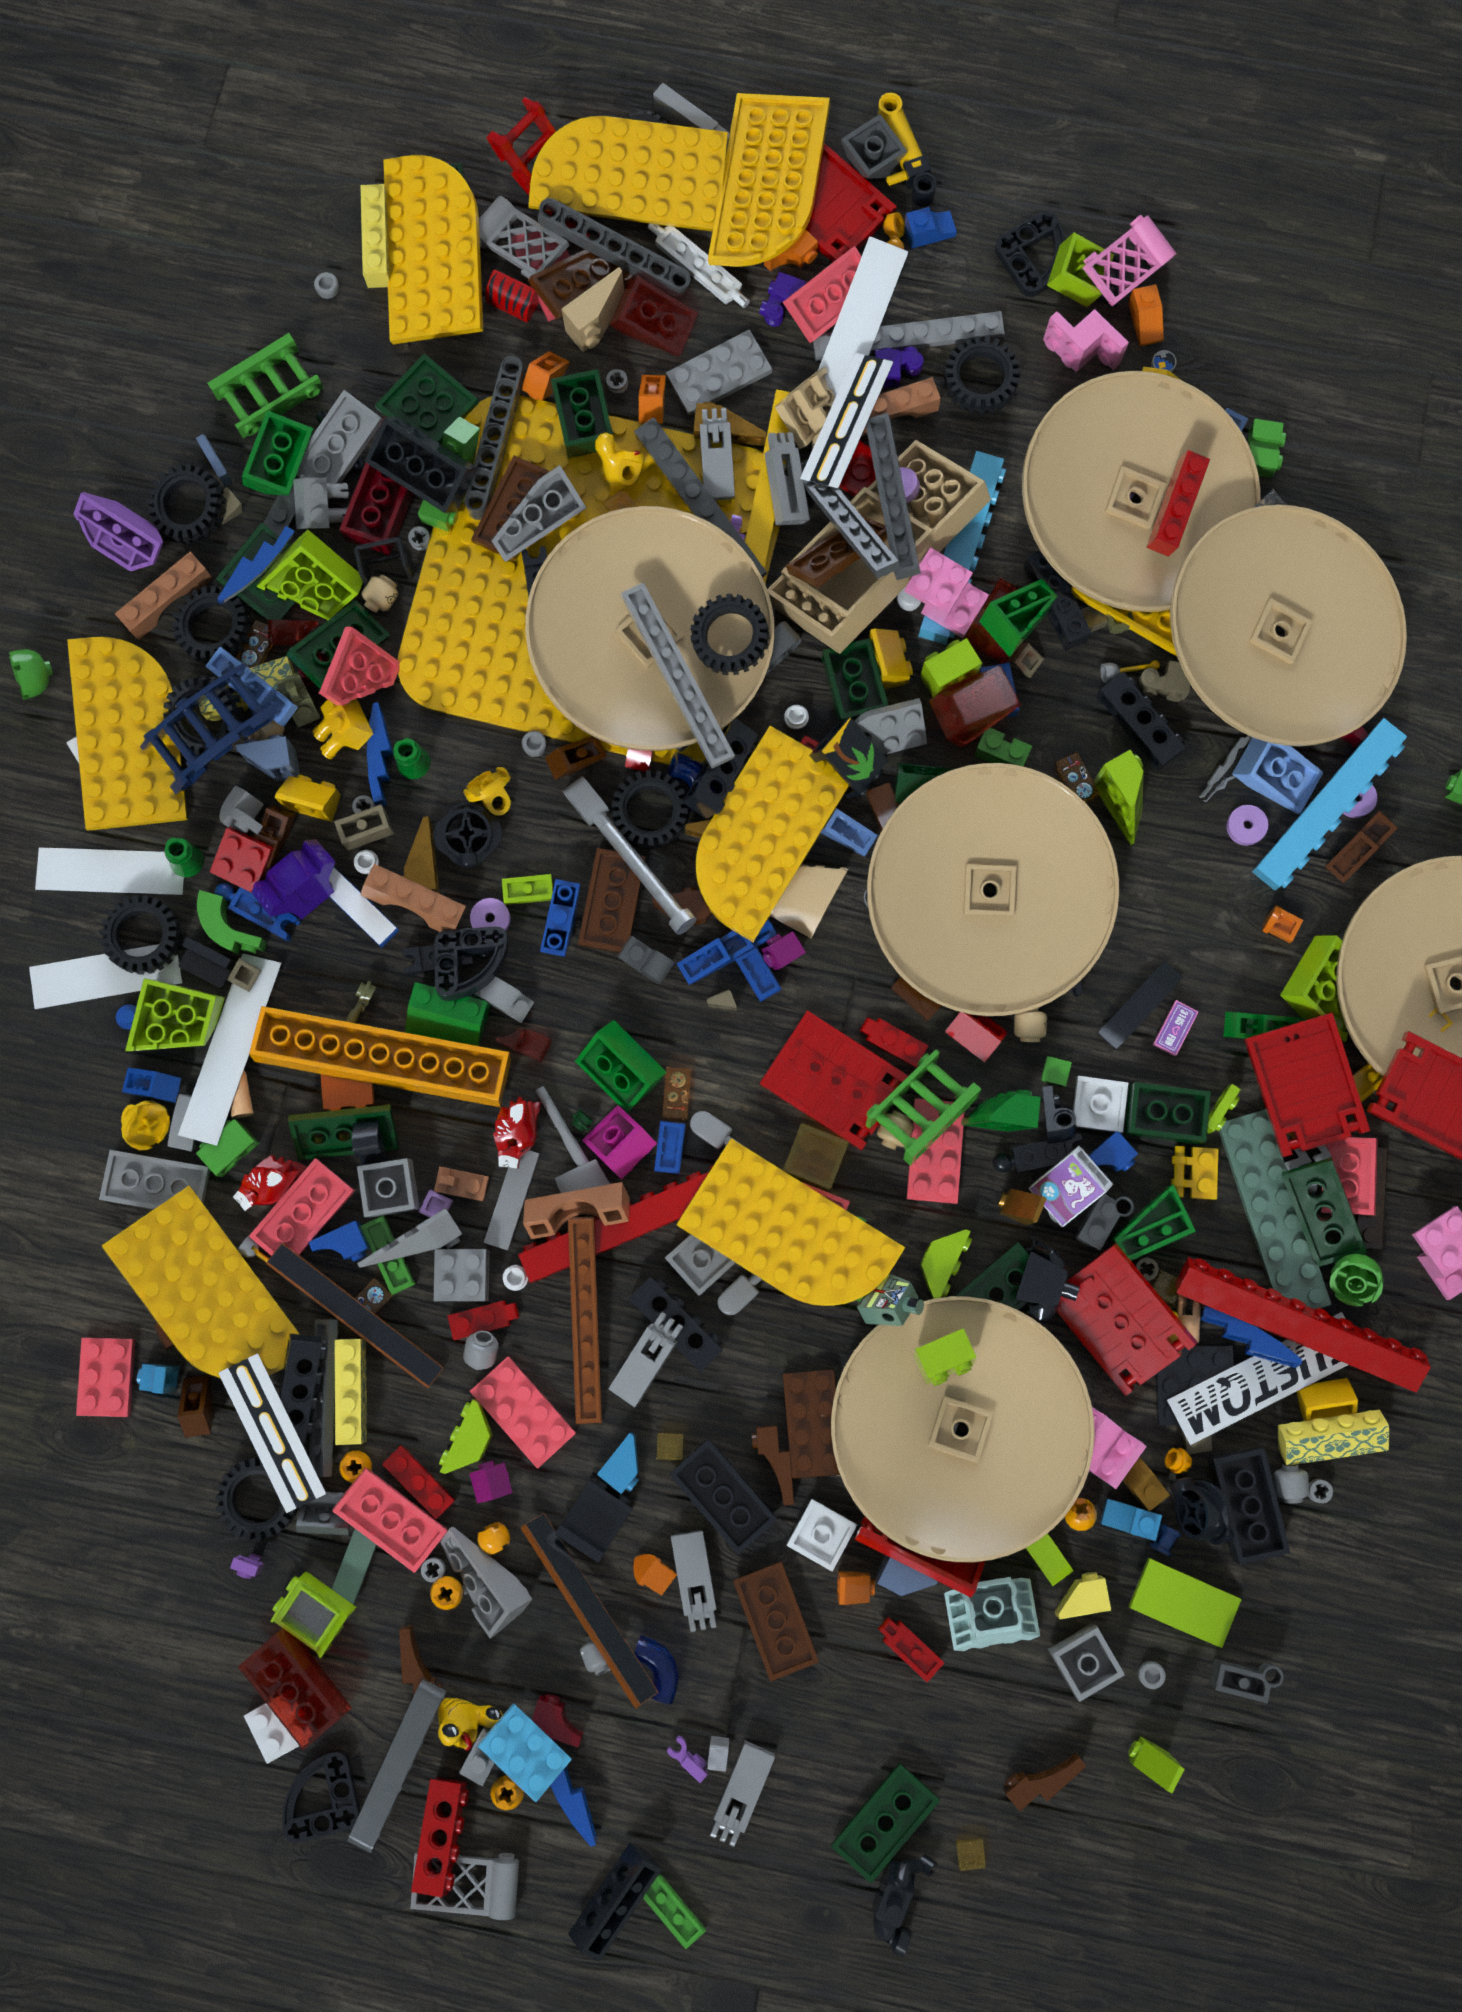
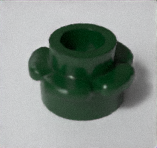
[571,1109,594,1132]

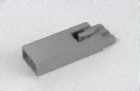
[653,83,730,152]
[700,408,735,500]
[764,432,810,525]
[609,1312,684,1407]
[671,1529,717,1632]
[710,1740,775,1847]

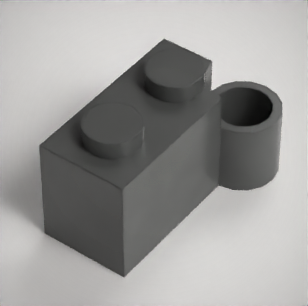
[1074,1194,1134,1251]
[1209,1658,1284,1704]

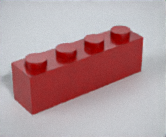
[1146,450,1210,557]

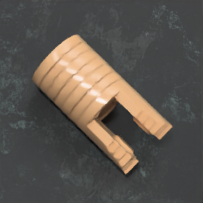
[230,1070,254,1119]
[1177,1294,1201,1343]

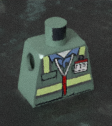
[857,1273,924,1326]

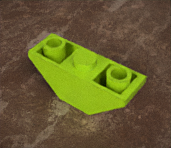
[919,1229,972,1299]
[439,1399,493,1474]

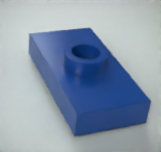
[735,946,782,1002]
[654,1121,686,1174]

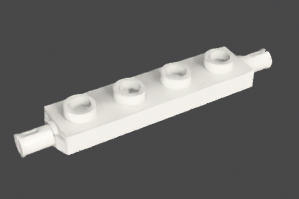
[648,224,750,308]

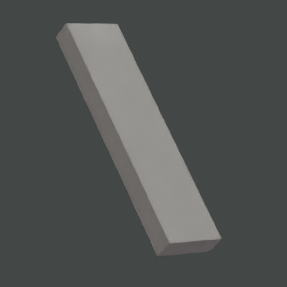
[484,1150,540,1251]

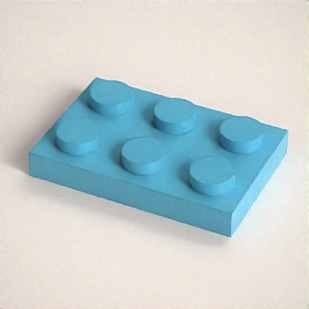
[477,1704,572,1802]

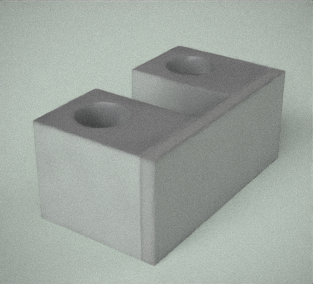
[707,1736,729,1772]

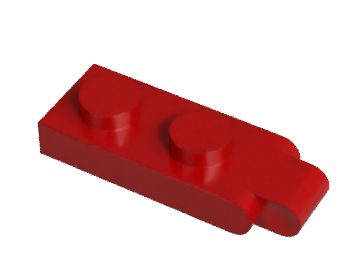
[859,1017,928,1068]
[448,1300,520,1341]
[878,1617,944,1682]

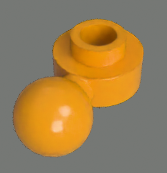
[883,212,905,250]

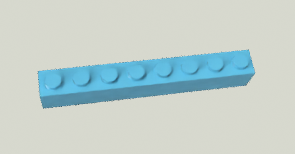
[918,451,1006,645]
[1252,718,1407,890]

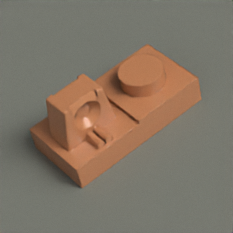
[434,1166,490,1202]

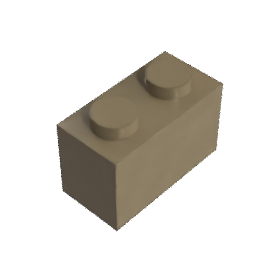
[334,805,394,851]

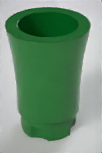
[393,738,430,779]
[164,837,204,877]

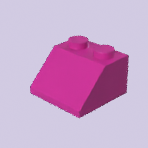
[582,1105,657,1179]

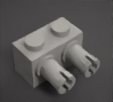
[293,478,349,529]

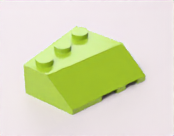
[256,530,363,620]
[1092,750,1144,845]
[1280,936,1348,1041]
[125,978,225,1051]

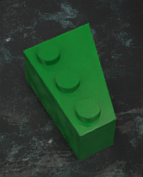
[979,579,1057,657]
[1110,1184,1196,1260]

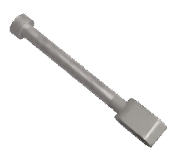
[562,776,697,935]

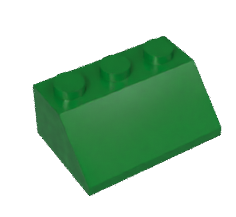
[242,410,313,496]
[405,982,491,1046]
[575,1020,667,1114]
[961,1090,1041,1132]

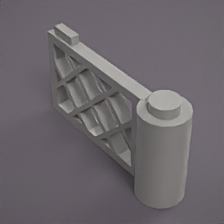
[479,196,569,279]
[410,1851,519,1920]

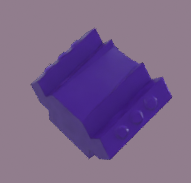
[252,839,335,920]

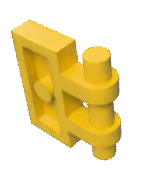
[1171,1146,1218,1200]

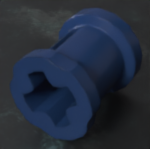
[1149,1523,1181,1557]

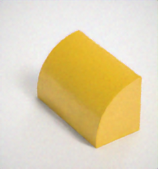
[1297,1378,1358,1421]

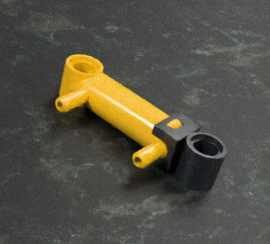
[878,93,937,207]

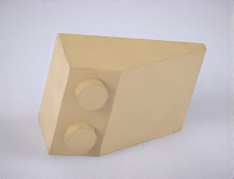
[561,267,625,352]

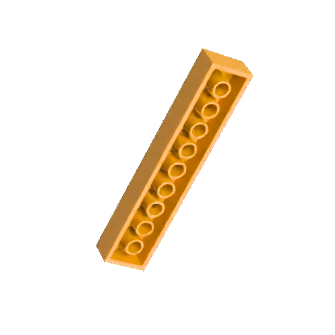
[249,1006,511,1107]

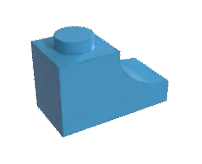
[137,1363,180,1394]
[1100,1498,1162,1541]

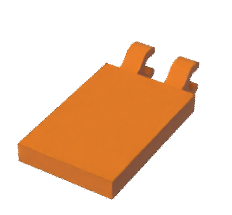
[321,1074,375,1111]

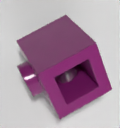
[761,931,806,971]
[469,1461,513,1503]

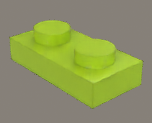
[502,874,553,905]
[1207,1084,1241,1134]

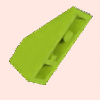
[1128,1736,1185,1794]

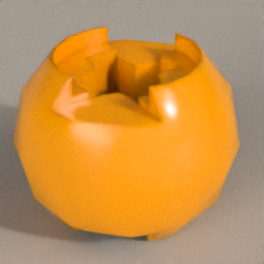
[339,1450,372,1483]
[1065,1498,1097,1531]
[477,1522,510,1555]
[430,1576,463,1610]
[490,1775,524,1811]

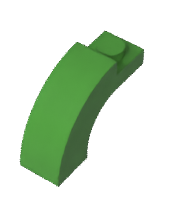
[197,890,267,955]

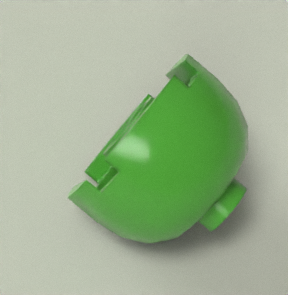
[9,649,53,700]
[1330,1253,1384,1307]

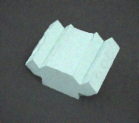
[944,1577,1040,1651]

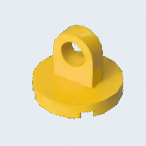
[463,767,511,815]
[121,1100,170,1150]

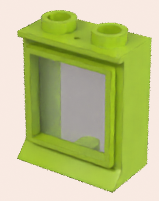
[270,1571,356,1658]

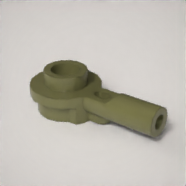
[345,980,376,1023]

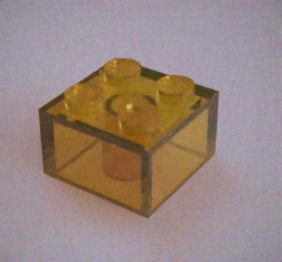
[783,1123,849,1191]

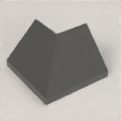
[841,114,907,178]

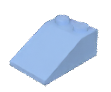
[1232,737,1323,814]

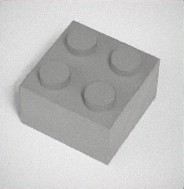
[357,1158,420,1218]
[434,1249,490,1301]
[1048,1623,1125,1702]

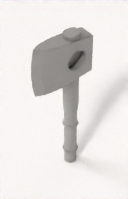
[535,1086,611,1193]

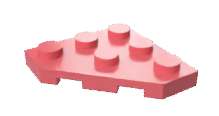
[319,627,400,705]

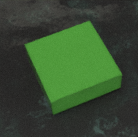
[1041,1056,1072,1087]

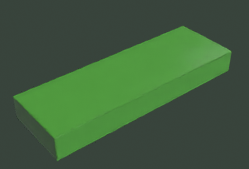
[360,1215,416,1295]
[643,1873,706,1949]

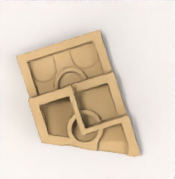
[775,367,835,449]
[770,864,848,938]

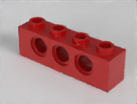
[411,1777,469,1897]

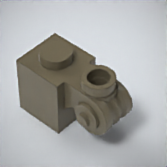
[1138,661,1191,702]

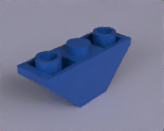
[540,879,580,957]

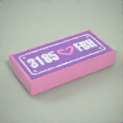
[1152,1000,1198,1057]

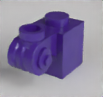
[759,272,806,327]
[875,347,923,388]

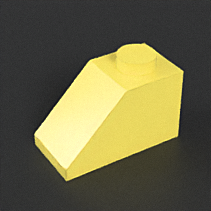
[1055,1572,1111,1619]

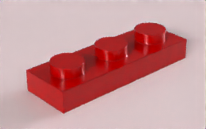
[382,1445,455,1519]

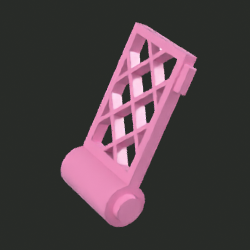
[1083,215,1177,306]

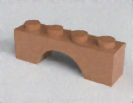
[861,377,941,436]
[115,552,213,641]
[360,864,466,932]
[523,1182,630,1239]

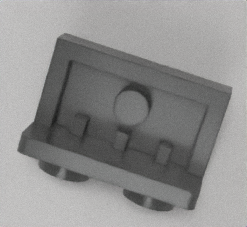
[296,1492,351,1535]

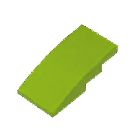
[1128,1558,1241,1648]

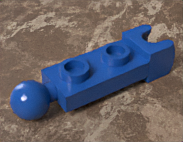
[214,883,301,942]

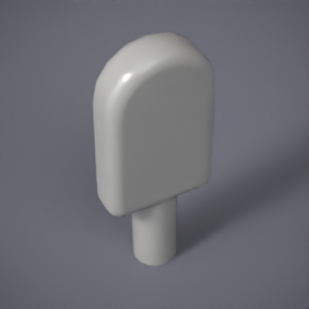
[690,1111,745,1149]
[718,1274,762,1315]

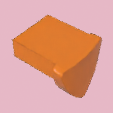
[1262,905,1303,943]
[633,1554,677,1596]

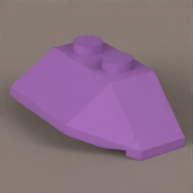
[74,492,163,571]

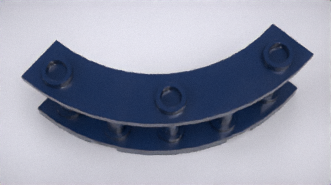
[140,663,280,794]

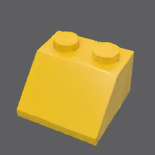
[869,628,913,690]
[275,775,341,822]

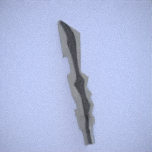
[1199,735,1252,802]

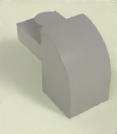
[220,785,264,834]
[474,977,534,1023]

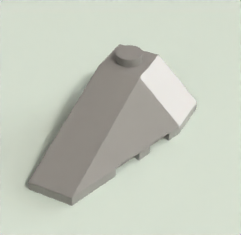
[491,465,586,562]

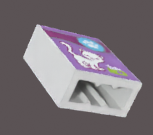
[1029,1146,1113,1227]

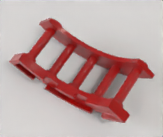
[486,97,589,236]

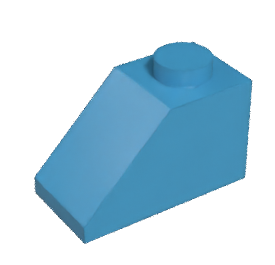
[597,1432,639,1494]

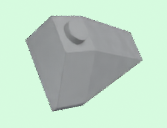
[357,1208,462,1268]
[440,1527,532,1638]

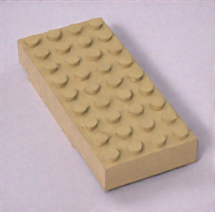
[767,440,991,654]

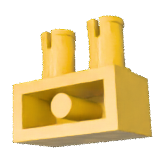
[312,699,373,759]

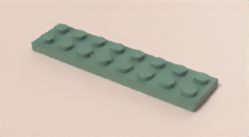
[1219,1109,1331,1309]

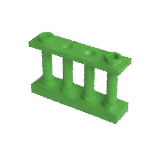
[207,333,324,438]
[866,1050,981,1166]

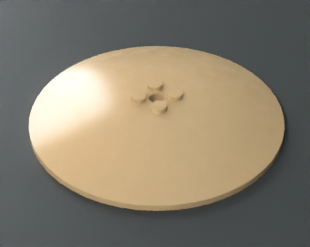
[1022,371,1260,612]
[1170,505,1407,746]
[525,506,774,751]
[867,763,1119,1016]
[1336,856,1462,1076]
[831,1296,1095,1562]

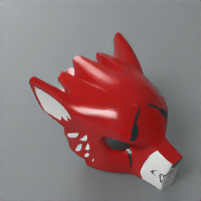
[493,1097,541,1169]
[233,1155,307,1211]

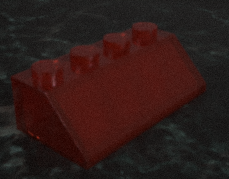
[238,1629,352,1750]

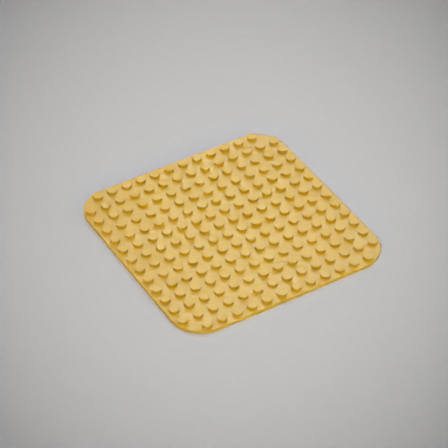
[397,394,780,767]

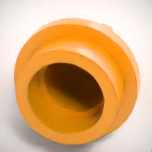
[1165,1448,1192,1474]

